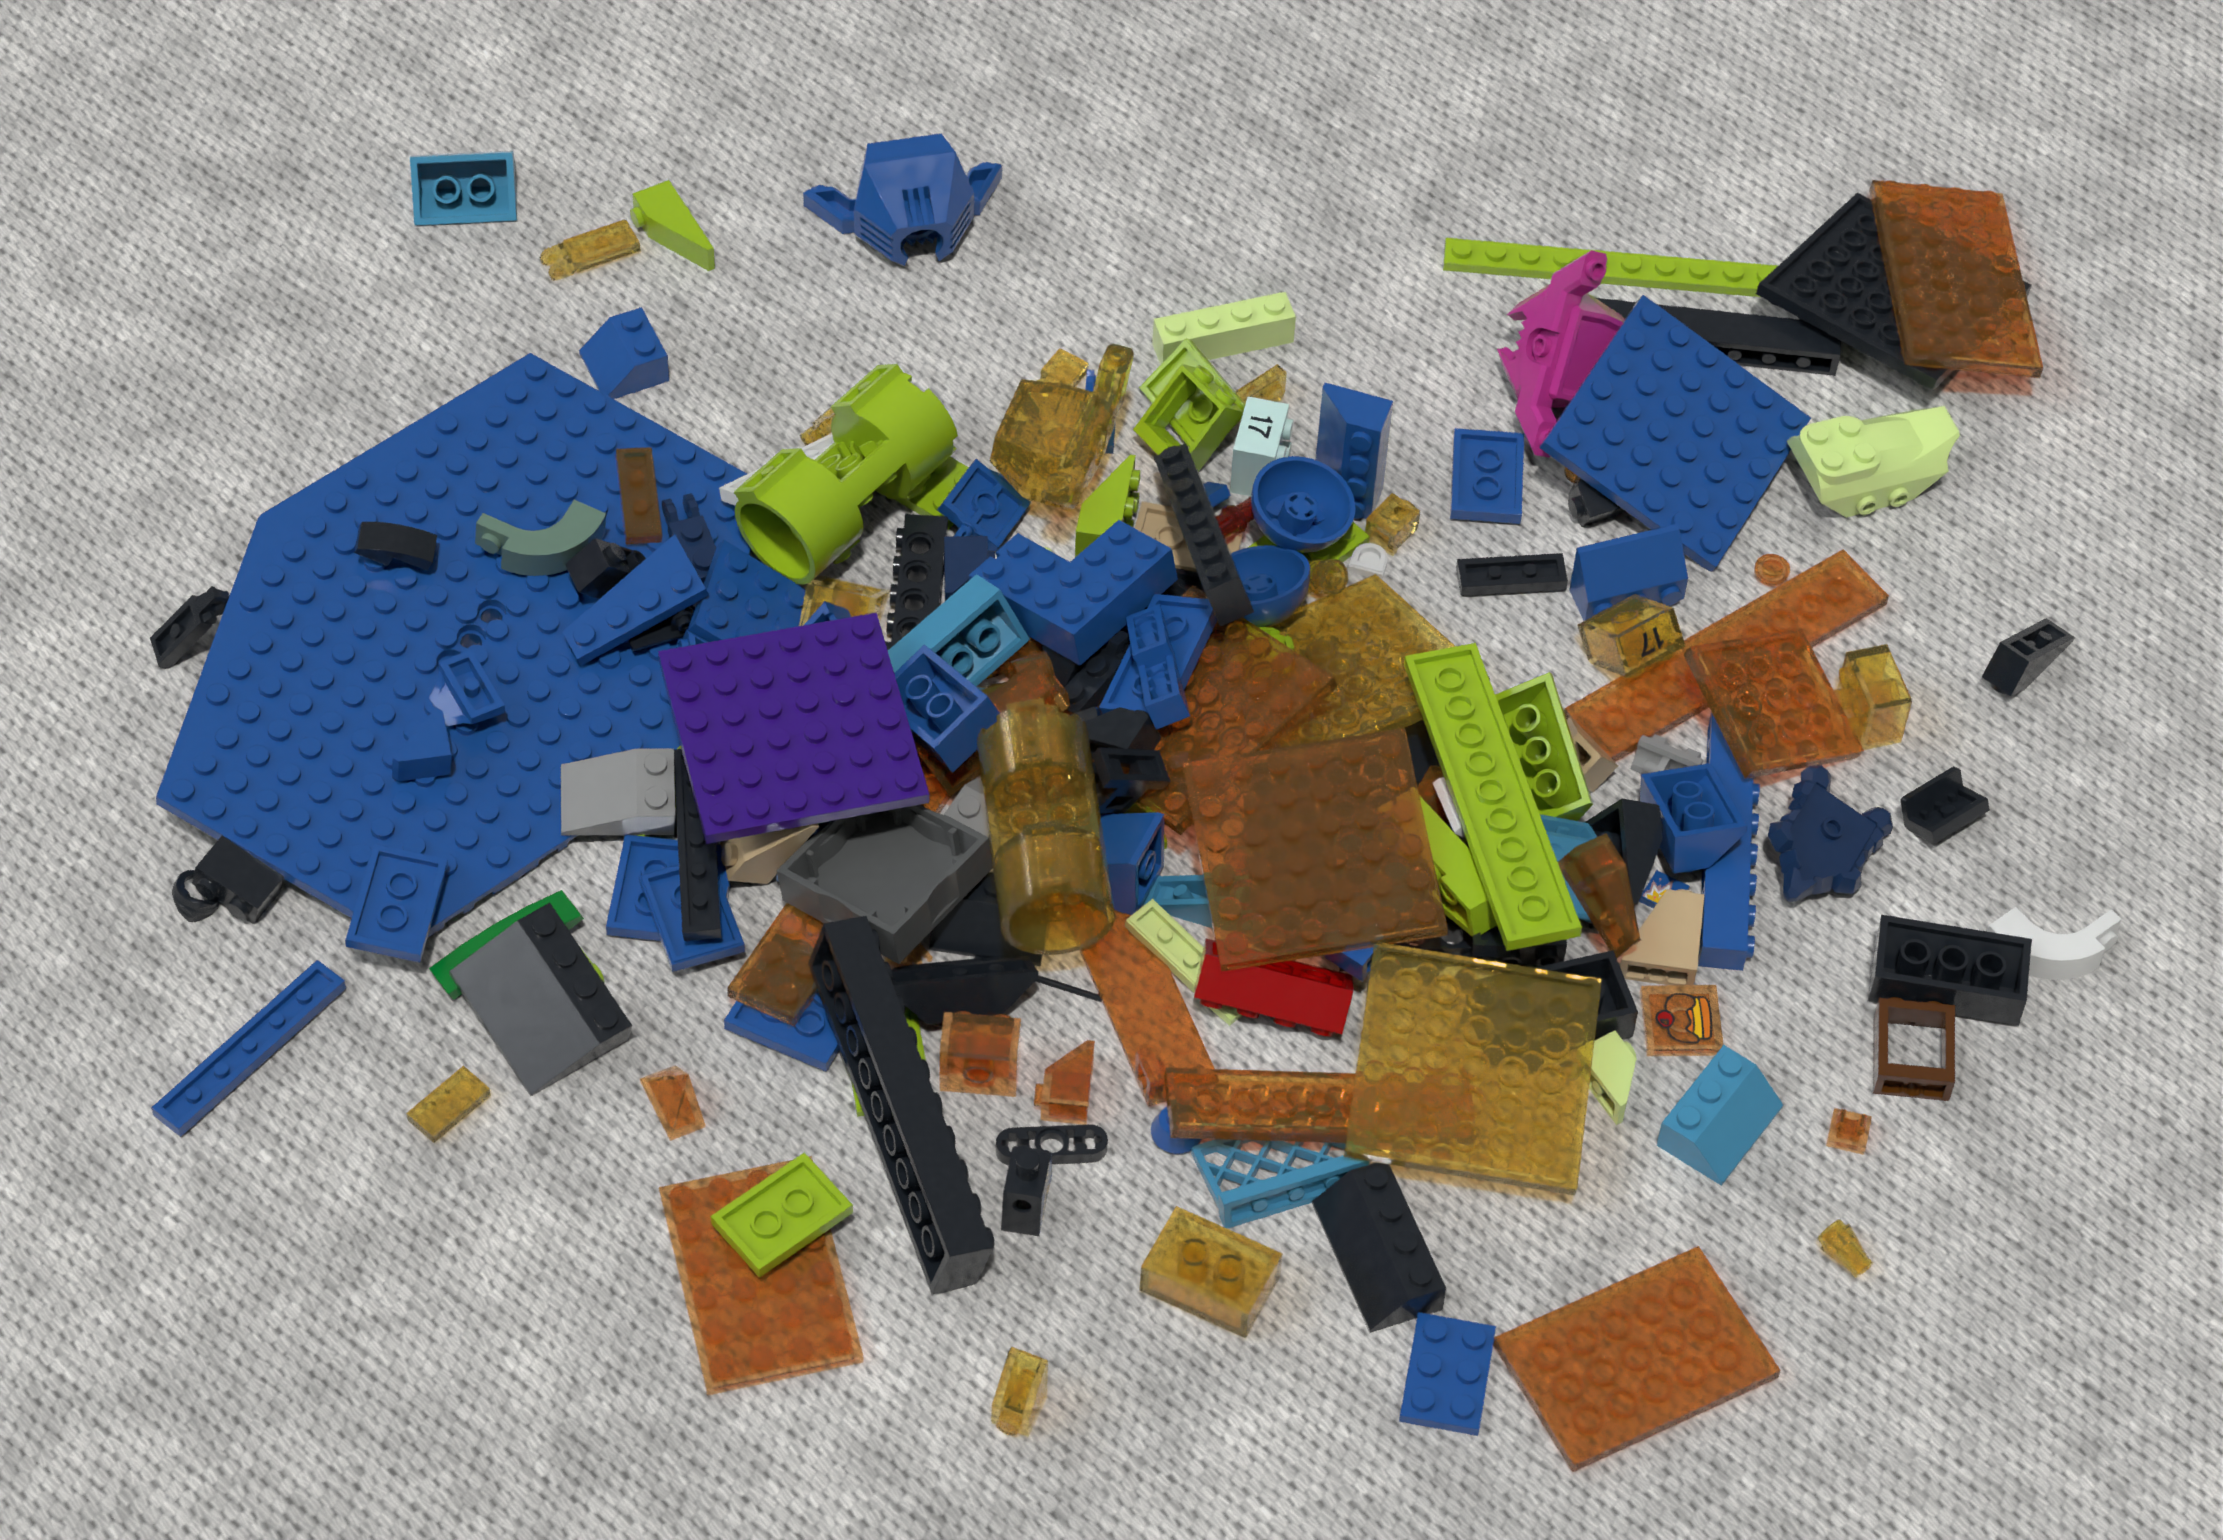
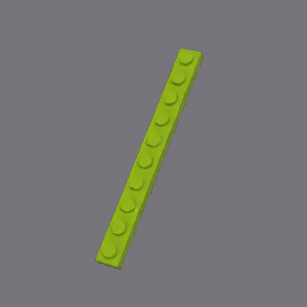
[1443,238,1778,297]

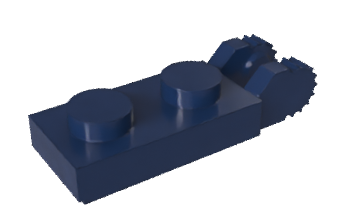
[661,493,716,584]

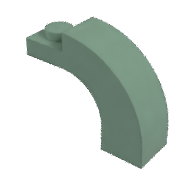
[475,500,607,576]

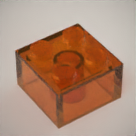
[940,1011,1021,1097]

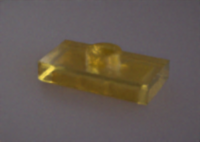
[406,1066,491,1143]

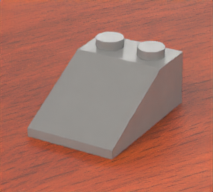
[561,748,675,835]

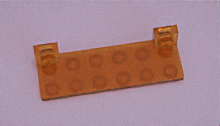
[1068,896,1219,1107]

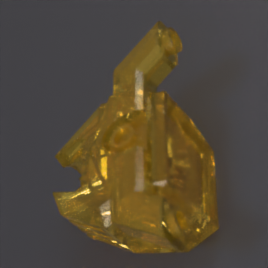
[990,343,1134,512]

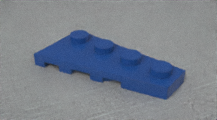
[562,534,709,665]

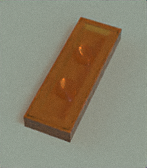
[615,447,662,544]

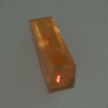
[1558,833,1641,958]

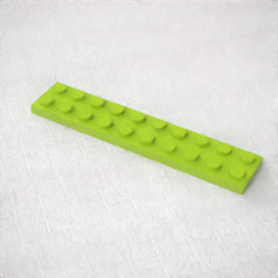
[1404,643,1582,951]

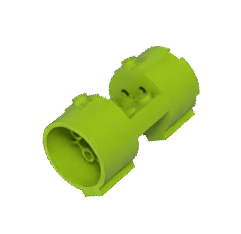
[734,364,958,584]

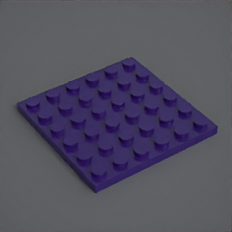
[658,612,930,844]

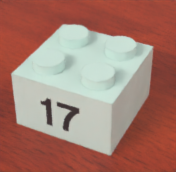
[1230,396,1294,496]

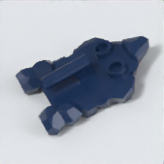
[1768,765,1893,902]

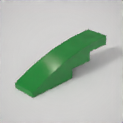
[429,890,584,1000]

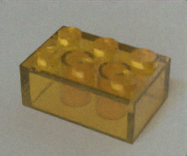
[1139,1206,1283,1338]

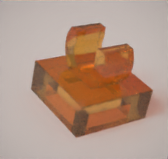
[1826,1108,1872,1155]

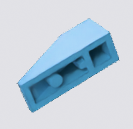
[1142,874,1253,932]

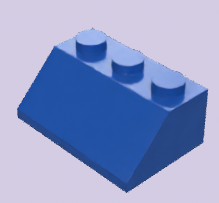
[1569,524,1688,623]
[1640,763,1747,874]

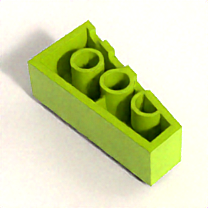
[1377,789,1497,937]

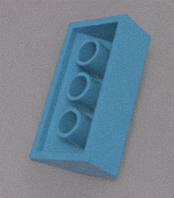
[888,574,1030,686]

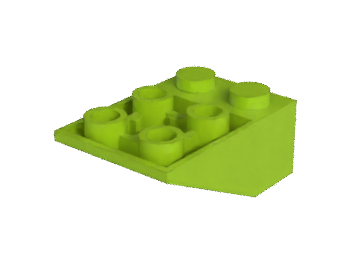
[1075,454,1141,557]

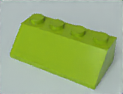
[1495,672,1593,821]

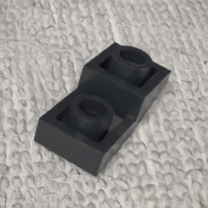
[354,522,437,570]

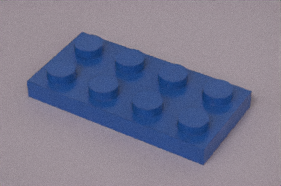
[1099,594,1217,714]

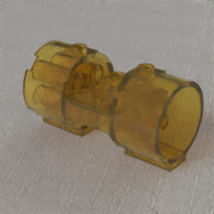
[977,698,1115,955]

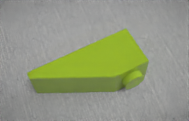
[630,180,715,271]

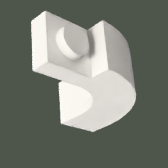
[1987,907,2122,980]

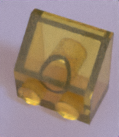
[799,576,890,626]

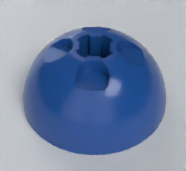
[1251,456,1356,553]
[1231,545,1310,628]

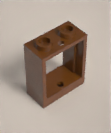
[1873,997,1955,1101]

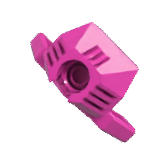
[1497,250,1625,458]

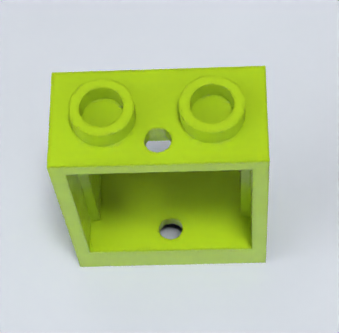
[1133,364,1243,471]

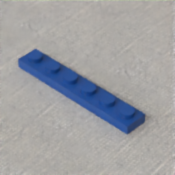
[151,960,346,1137]

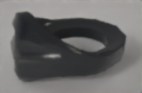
[172,870,220,922]

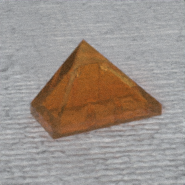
[640,1065,705,1141]

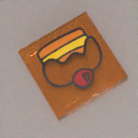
[1640,985,1724,1056]

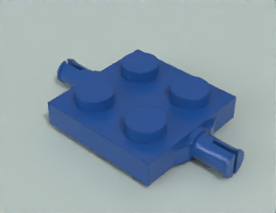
[937,459,1031,551]

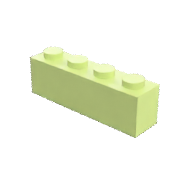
[1152,292,1296,365]

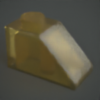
[991,1346,1048,1437]

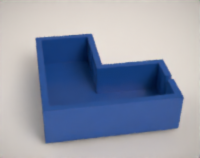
[968,520,1178,665]

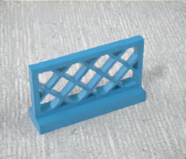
[1191,1103,1370,1229]

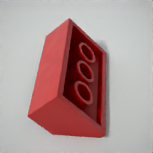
[1194,938,1354,1037]

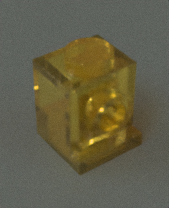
[1365,493,1420,557]

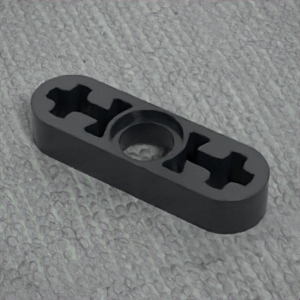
[995,1124,1108,1166]

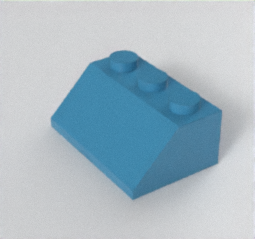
[410,151,517,225]
[1656,1045,1783,1186]

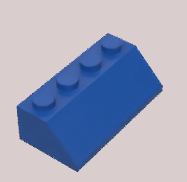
[1315,382,1393,520]

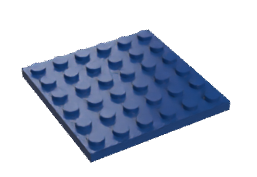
[1539,295,1811,572]

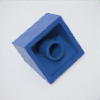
[579,307,669,399]

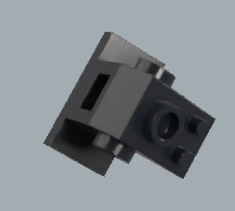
[1075,748,1171,815]

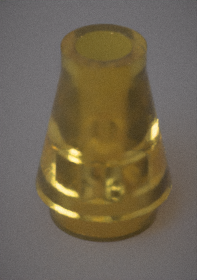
[1817,1219,1874,1278]

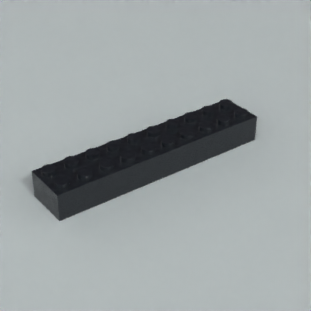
[808,916,995,1294]

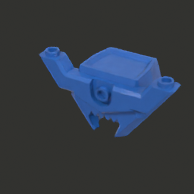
[803,133,1002,266]

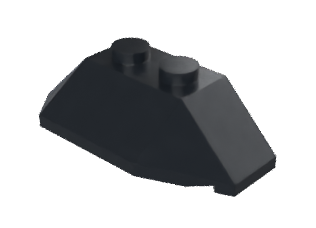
[891,956,1038,1026]

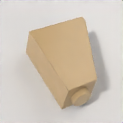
[1620,889,1705,989]

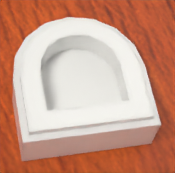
[1348,543,1388,581]

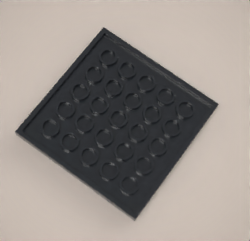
[1756,192,2032,390]

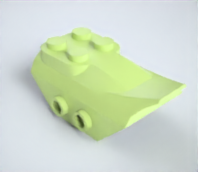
[1787,406,1960,518]

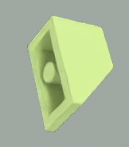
[1573,1030,1637,1125]

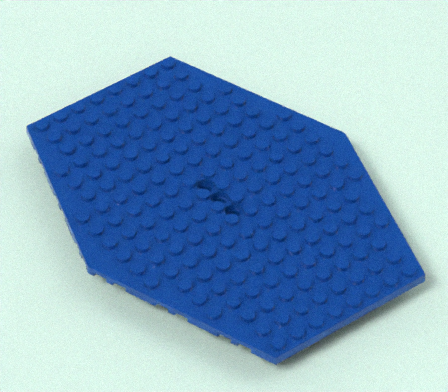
[156,353,751,937]

